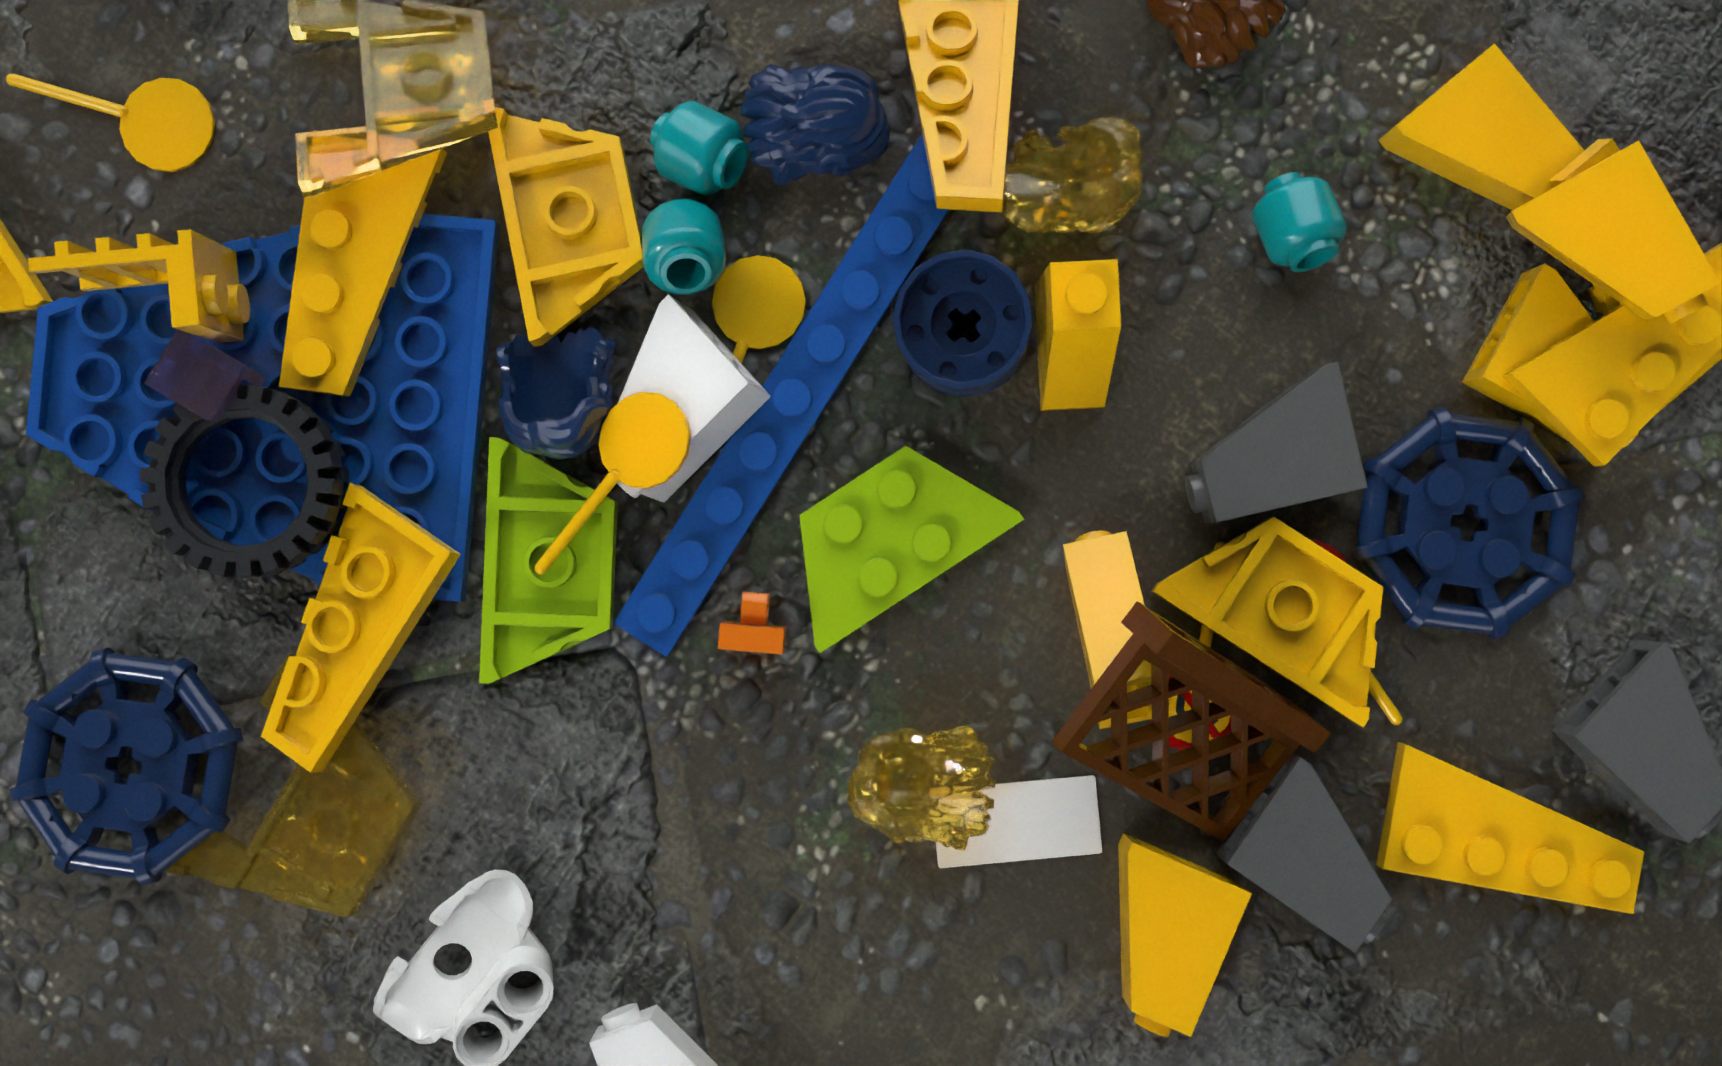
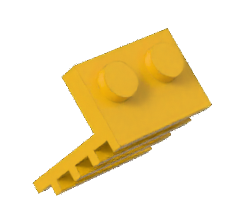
[28,229,250,343]

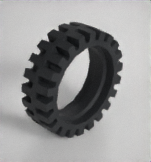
[140,384,349,578]

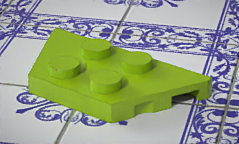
[479,437,618,684]
[799,446,1024,653]

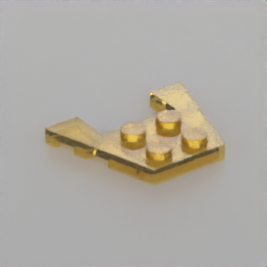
[288,0,498,197]
[165,654,422,918]

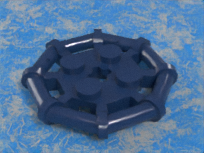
[1351,406,1585,640]
[9,647,244,885]

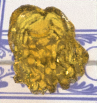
[1003,116,1143,234]
[847,726,996,850]

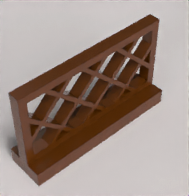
[1051,601,1331,841]

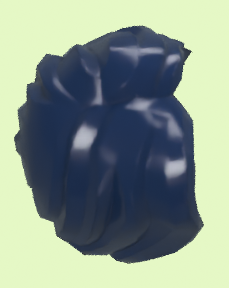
[741,64,890,186]
[495,326,616,459]

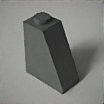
[1185,362,1368,524]
[1552,639,1722,843]
[1215,754,1392,953]

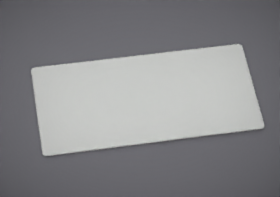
[931,775,1102,868]

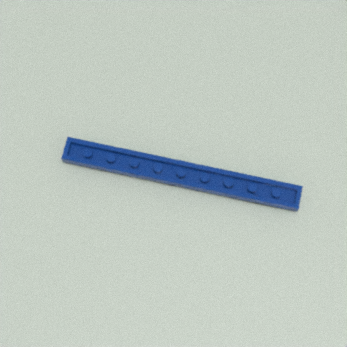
[613,133,950,657]

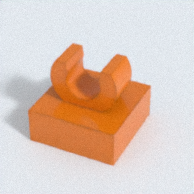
[718,592,787,655]

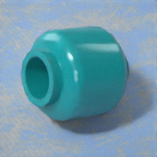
[650,100,749,196]
[1252,172,1347,272]
[641,199,726,295]

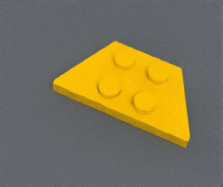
[484,106,643,347]
[1151,517,1383,728]

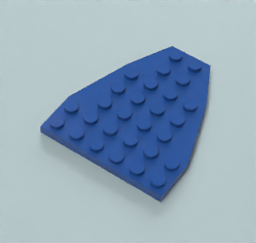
[26,214,500,602]

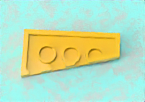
[898,0,1019,213]
[279,130,447,397]
[1503,242,1722,467]
[261,483,461,773]
[1376,742,1644,914]

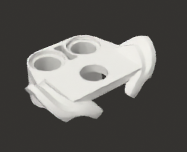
[373,869,554,1066]

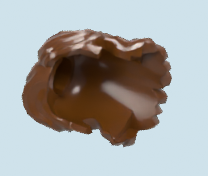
[1146,0,1286,69]

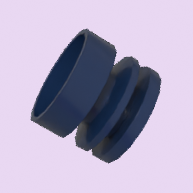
[893,249,1032,397]

